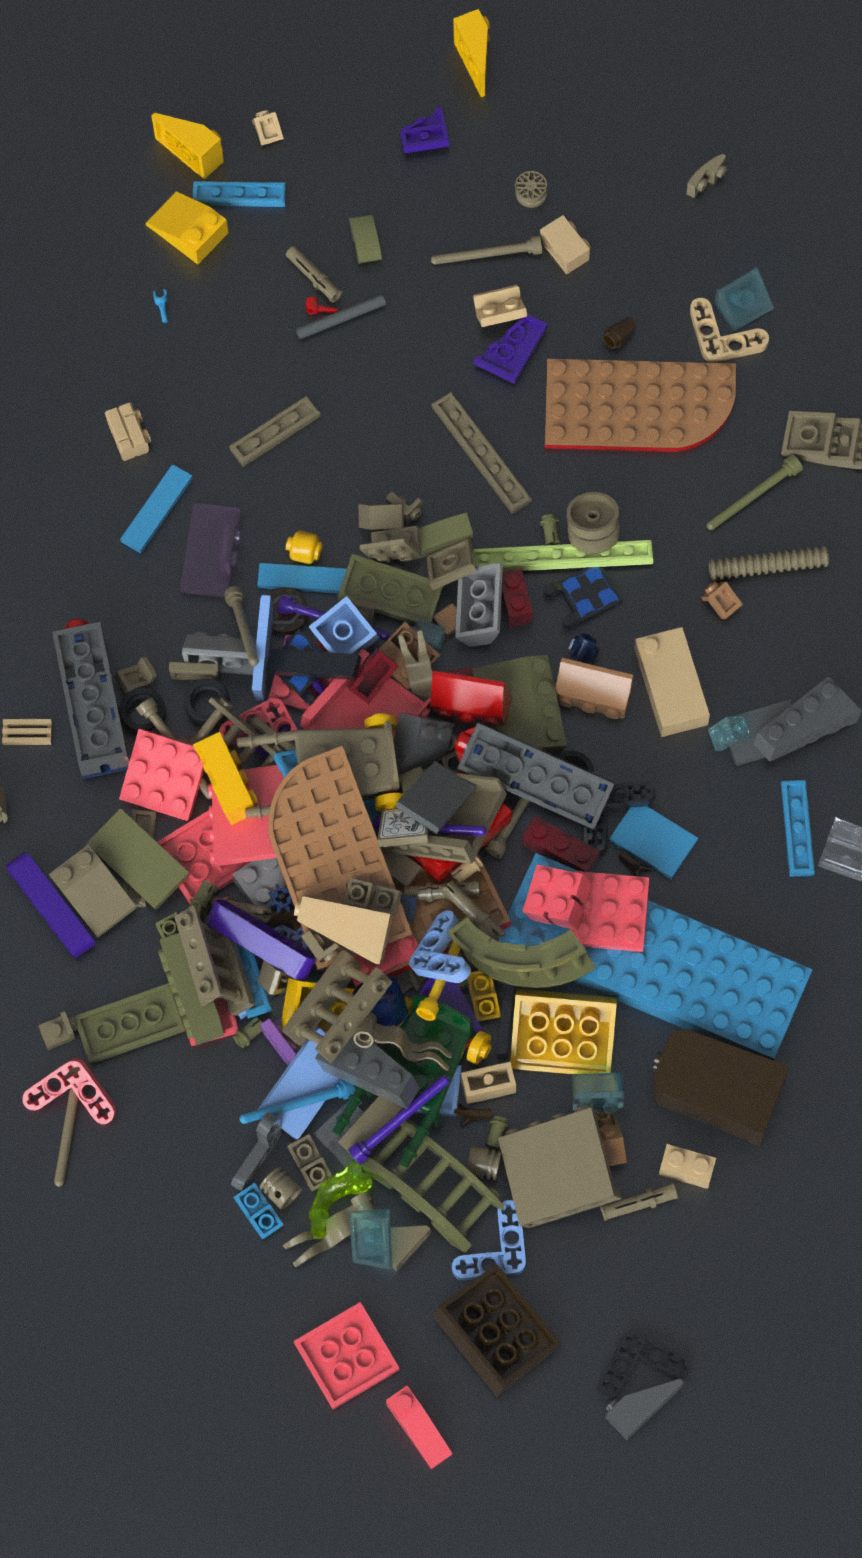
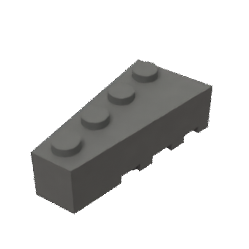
[753,676,862,761]
[315,1033,420,1109]

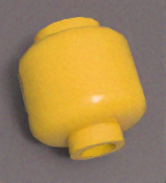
[286,530,323,564]

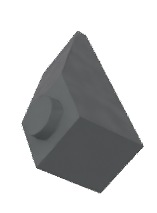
[605,1379,684,1440]

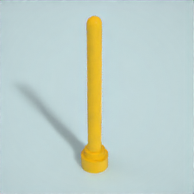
[416,916,473,1021]

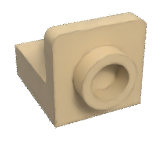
[252,110,284,146]

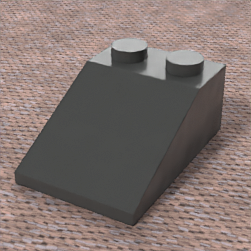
[394,713,454,788]

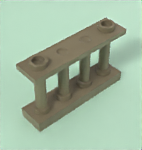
[179,697,286,770]
[174,905,255,1016]
[282,950,392,1064]

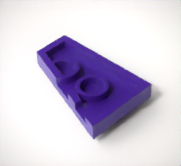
[473,314,548,384]

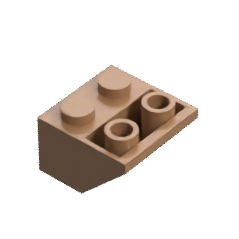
[379,622,440,690]
[596,1111,627,1166]

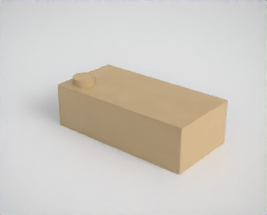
[634,627,710,737]

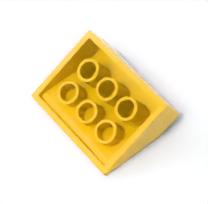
[510,989,617,1077]

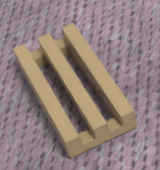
[2,719,52,745]

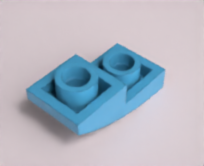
[233,1183,283,1239]

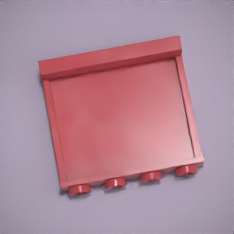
[300,649,431,741]
[208,765,284,873]

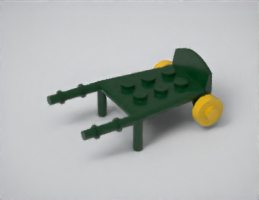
[332,994,491,1168]

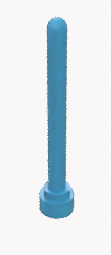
[239,1080,355,1124]

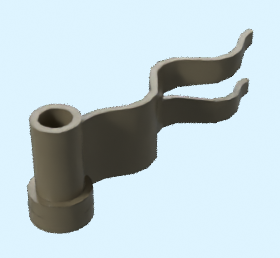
[398,630,434,713]
[353,1012,452,1071]
[283,1190,384,1267]

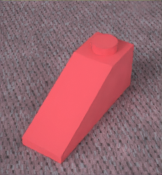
[386,1385,453,1469]

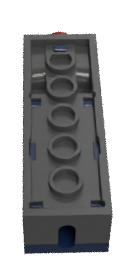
[52,618,129,779]
[454,722,616,829]

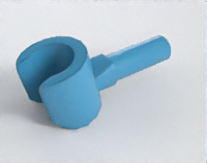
[153,289,168,323]

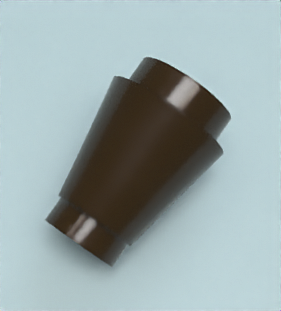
[602,317,636,349]

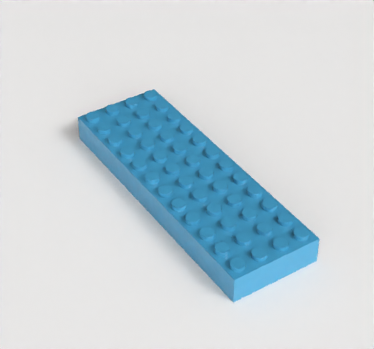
[498,854,813,1061]

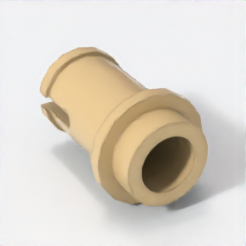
[450,856,483,882]

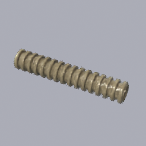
[709,546,829,580]

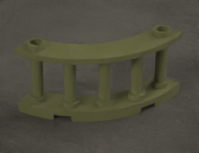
[447,917,597,988]
[356,1118,505,1253]

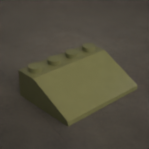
[471,655,567,755]

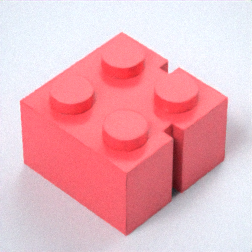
[522,865,592,930]

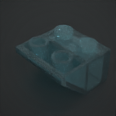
[571,1072,625,1112]

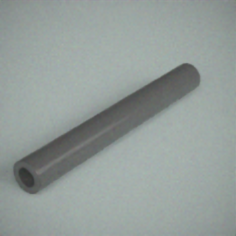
[296,294,386,339]

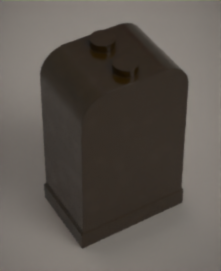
[652,1029,790,1147]

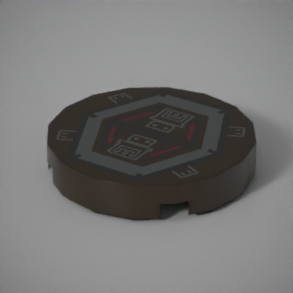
[267,587,309,635]

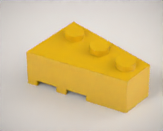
[193,732,259,825]

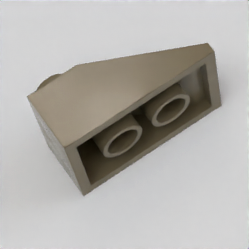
[49,845,137,938]

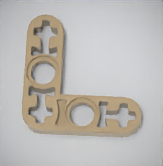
[690,298,769,363]

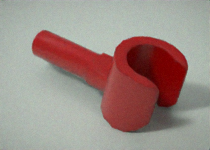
[305,297,338,315]

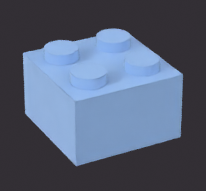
[309,596,380,654]

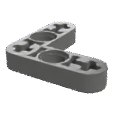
[231,1112,282,1191]

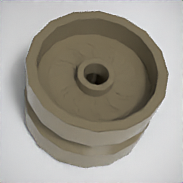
[567,492,620,554]

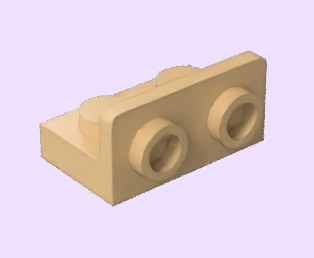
[473,285,527,327]

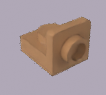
[701,581,743,620]

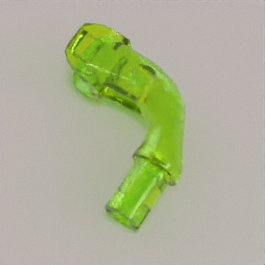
[309,1162,372,1239]

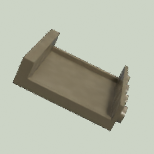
[377,768,507,864]
[498,1106,622,1229]

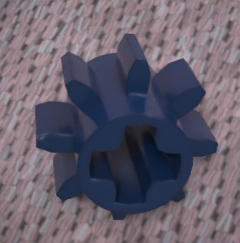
[568,633,600,663]
[268,884,294,915]

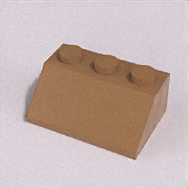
[555,658,633,719]

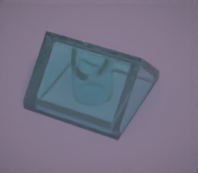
[715,267,774,331]
[350,1209,392,1269]

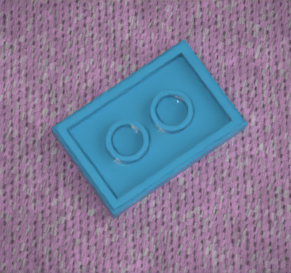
[609,806,698,880]

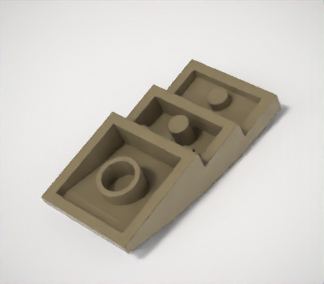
[781,411,862,469]

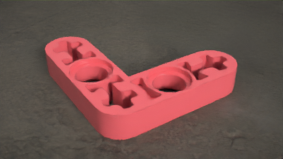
[219,698,298,751]
[22,1058,117,1124]

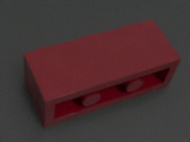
[522,816,600,872]

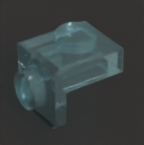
[708,716,751,751]

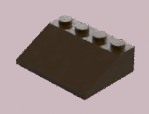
[432,1264,562,1397]

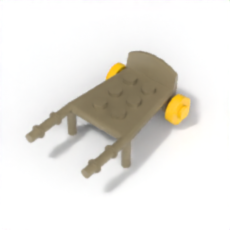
[237,713,404,819]

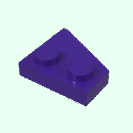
[400,106,449,154]

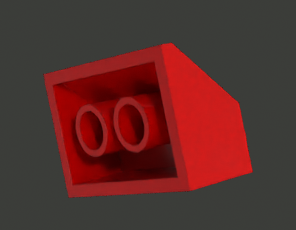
[431,671,512,727]

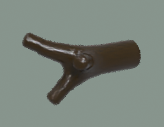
[618,850,652,877]
[454,1103,492,1127]

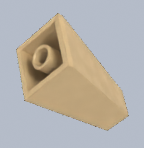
[294,896,393,965]

